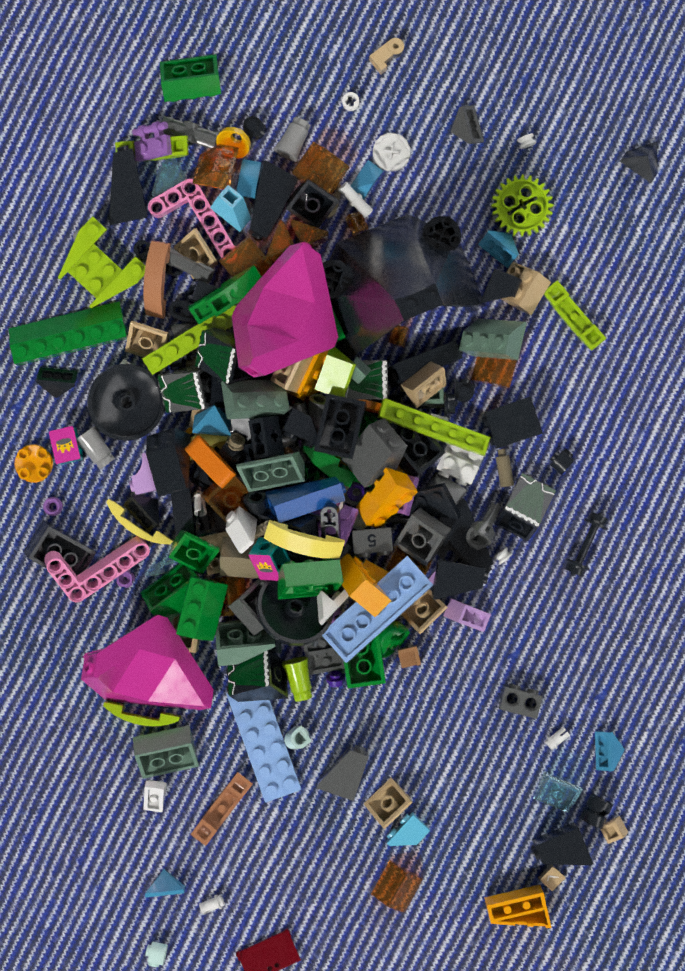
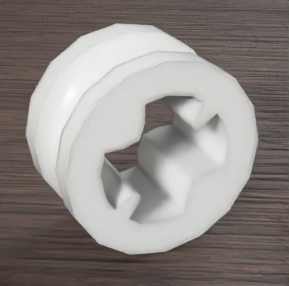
[342,92,359,111]
[517,133,536,149]
[493,547,512,565]

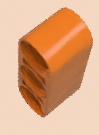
[184,435,237,488]

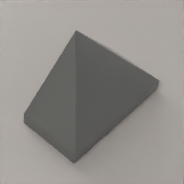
[451,105,484,144]
[425,472,467,505]

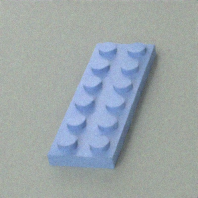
[322,556,433,663]
[226,693,301,803]

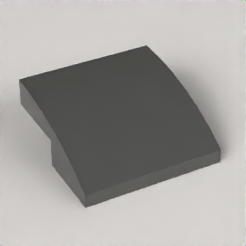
[304,636,345,675]

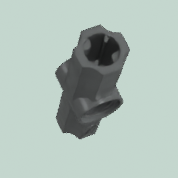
[161,116,219,150]

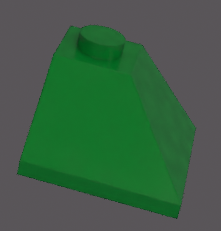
[168,530,220,574]

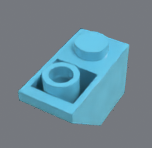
[210,185,251,232]
[386,812,430,846]

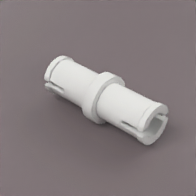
[338,182,373,218]

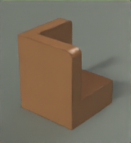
[397,645,421,668]

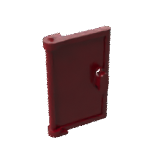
[235,928,301,971]

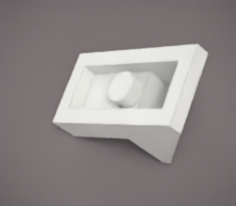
[317,589,349,625]
[143,780,167,812]

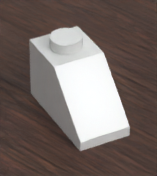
[225,506,257,554]

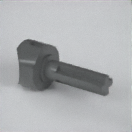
[466,502,501,550]

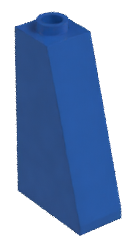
[265,477,346,523]

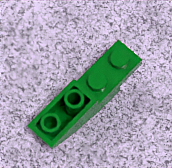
[188,265,262,324]
[300,445,371,488]

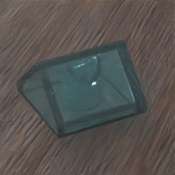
[533,771,583,813]

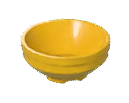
[216,127,251,159]

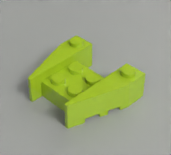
[58,216,146,308]

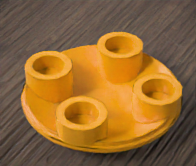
[15,444,53,483]

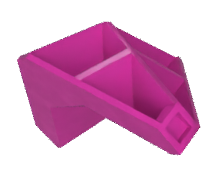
[232,242,338,377]
[81,615,214,710]

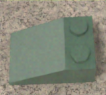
[215,620,275,666]

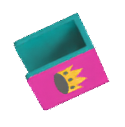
[49,426,84,465]
[248,537,291,581]

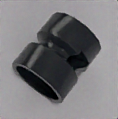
[580,794,614,829]

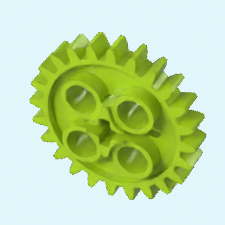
[491,174,554,237]

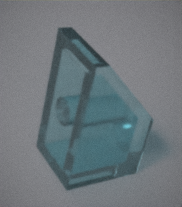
[152,159,187,198]

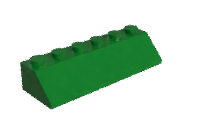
[8,301,128,366]

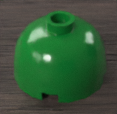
[375,620,410,658]

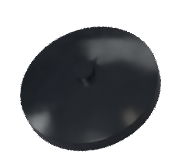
[87,364,164,441]
[256,580,334,646]

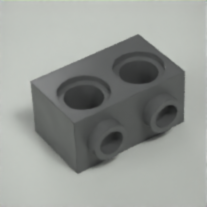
[498,683,543,719]

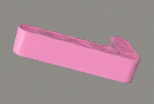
[148,179,238,264]
[44,536,150,602]

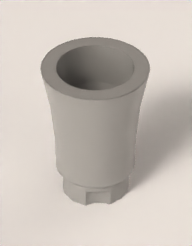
[273,117,311,162]
[77,426,115,469]

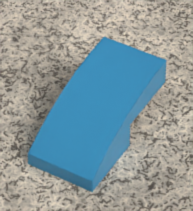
[236,159,262,199]

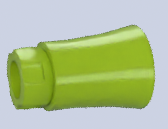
[282,657,312,702]

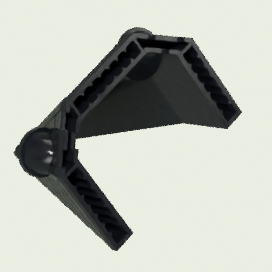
[323,214,486,361]

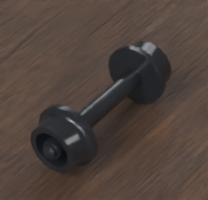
[391,391,458,417]
[565,512,609,577]

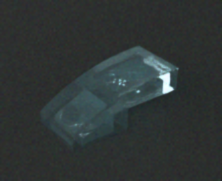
[145,558,178,577]

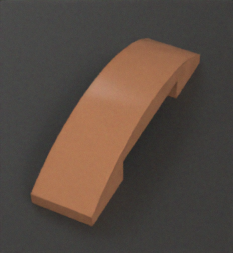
[143,240,171,319]
[191,772,253,846]

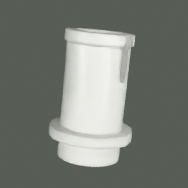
[192,491,207,517]
[545,727,570,750]
[199,894,225,915]

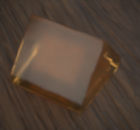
[345,212,368,236]
[388,325,410,348]

